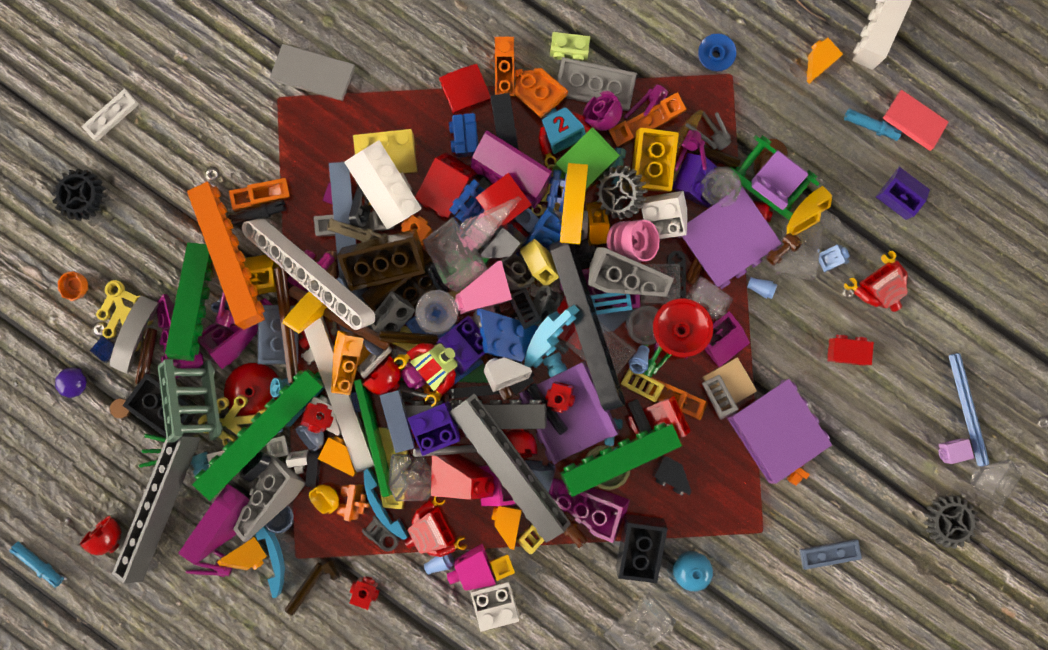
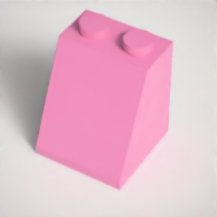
[454,261,512,314]

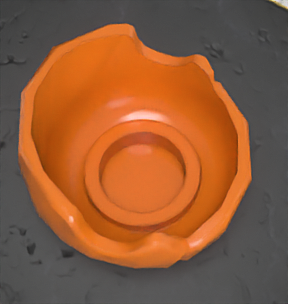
[58,271,88,301]

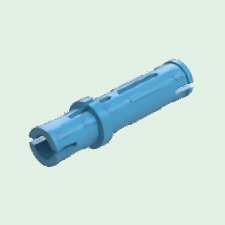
[844,108,902,141]
[9,542,64,588]

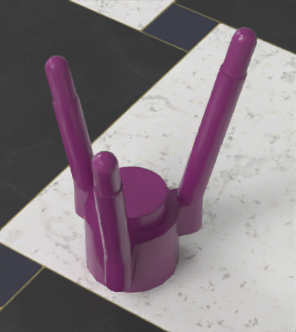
[624,85,668,119]
[674,130,707,171]
[214,292,235,328]
[186,550,233,577]

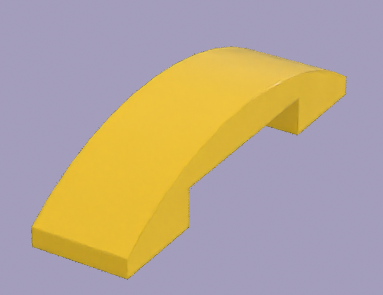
[560,163,588,244]

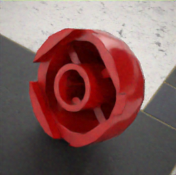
[362,356,401,395]
[505,429,537,458]
[80,516,122,556]

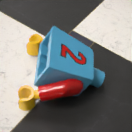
[539,108,591,167]

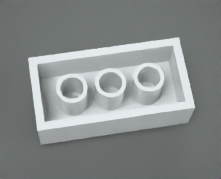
[852,0,912,70]

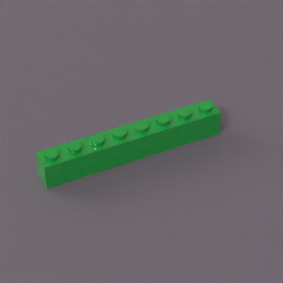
[192,369,325,501]

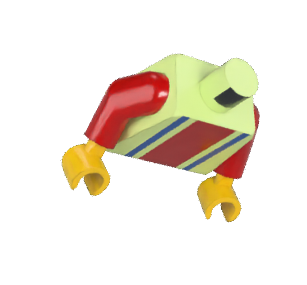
[394,343,458,407]

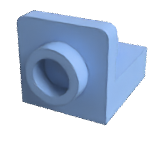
[816,245,850,272]

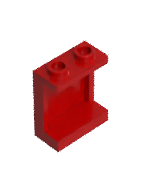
[628,396,691,439]

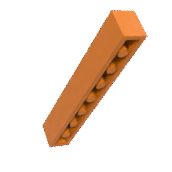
[187,181,265,330]

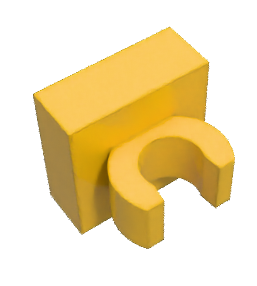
[489,554,515,581]

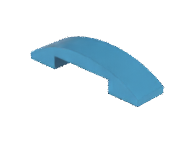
[364,468,409,540]
[256,526,285,598]

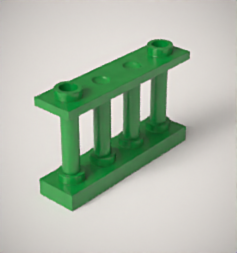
[726,135,820,221]

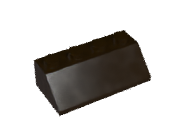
[337,229,425,291]
[361,247,450,313]

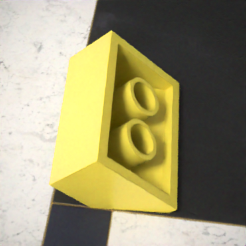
[353,129,418,174]

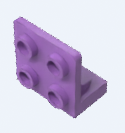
[752,151,808,210]

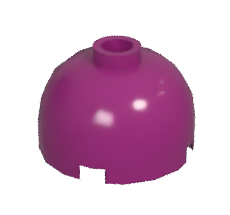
[583,91,623,131]

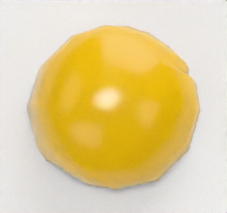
[309,485,339,514]

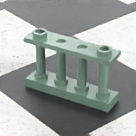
[158,359,223,442]

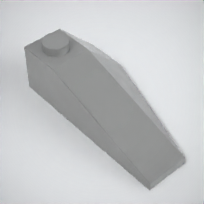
[588,247,674,297]
[233,455,306,542]

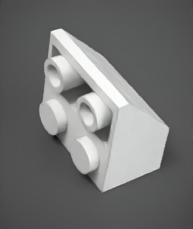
[641,191,687,239]
[470,582,519,632]

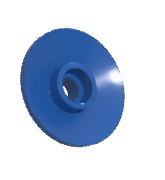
[698,34,737,72]

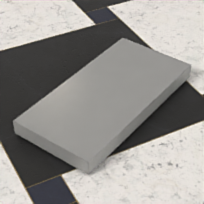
[269,44,355,101]
[557,57,637,111]

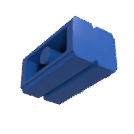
[449,113,478,158]

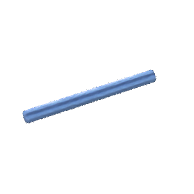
[949,353,989,467]

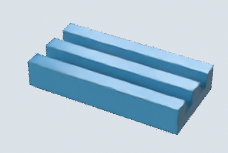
[591,293,632,315]

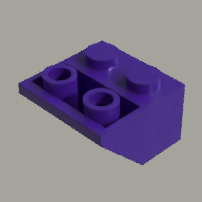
[672,153,725,208]
[876,166,930,220]
[436,316,486,376]
[407,401,460,456]

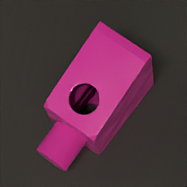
[447,544,496,591]

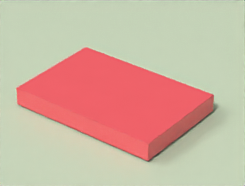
[883,90,948,151]

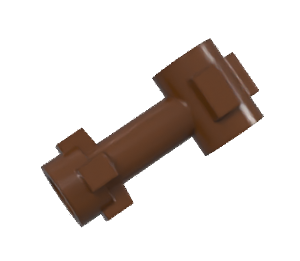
[766,233,802,266]

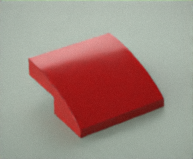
[439,64,491,114]
[475,173,532,228]

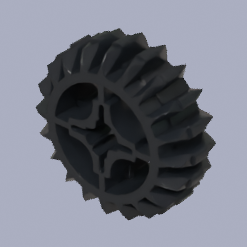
[51,169,107,221]

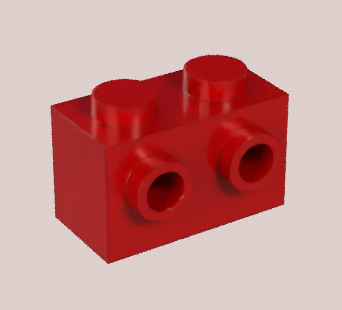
[827,335,874,366]

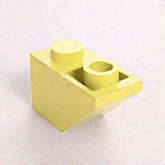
[520,239,559,285]

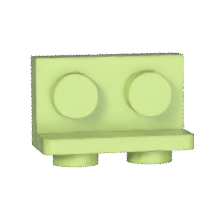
[550,32,590,61]

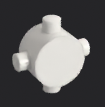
[301,348,315,365]

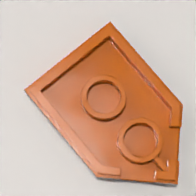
[514,68,568,118]

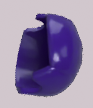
[55,367,87,398]

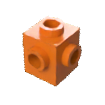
[401,215,433,246]

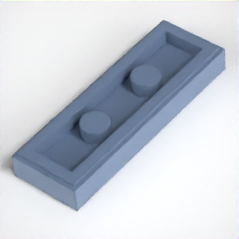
[380,390,416,453]
[799,539,862,570]

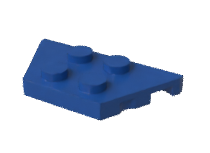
[516,207,562,256]
[477,309,539,362]

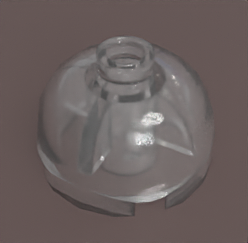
[701,167,742,207]
[625,306,658,345]

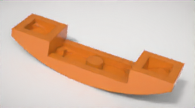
[609,92,687,147]

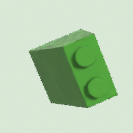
[551,127,620,192]

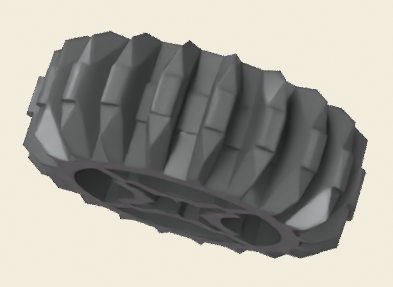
[595,165,648,219]
[923,495,979,549]

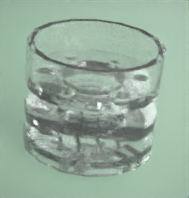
[415,290,458,335]

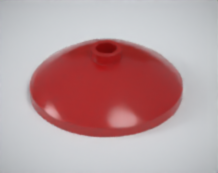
[653,298,713,358]
[224,363,279,417]

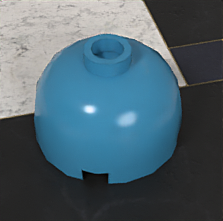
[673,551,713,591]

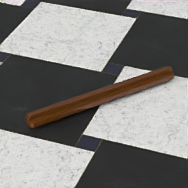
[274,267,299,384]
[289,286,391,350]

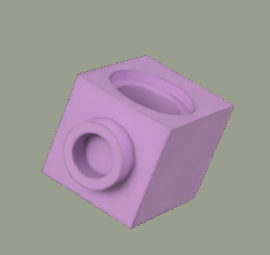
[938,438,974,464]

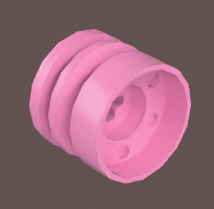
[607,220,660,262]

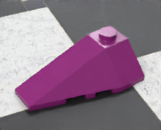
[178,484,249,565]

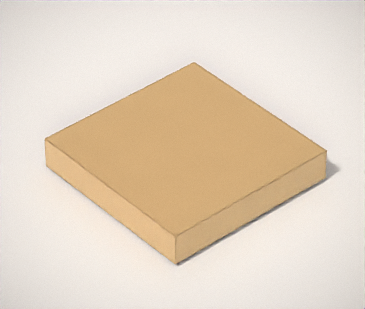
[703,357,757,411]

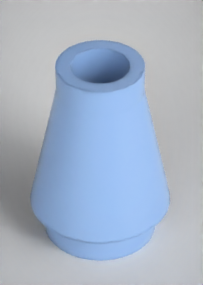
[747,277,777,299]
[629,345,650,374]
[424,553,455,575]

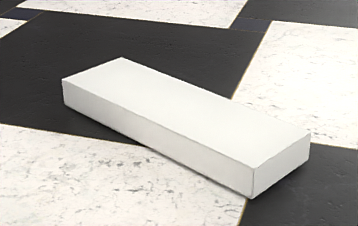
[81,88,139,142]

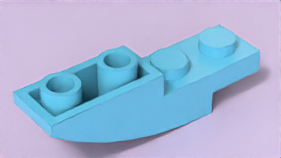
[524,305,580,368]

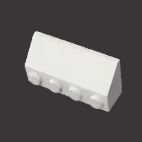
[345,140,422,229]

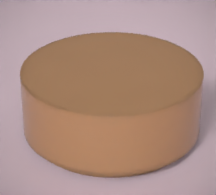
[110,399,131,418]

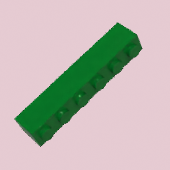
[165,242,213,361]
[560,422,682,497]

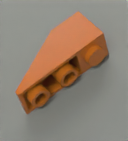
[495,37,514,96]

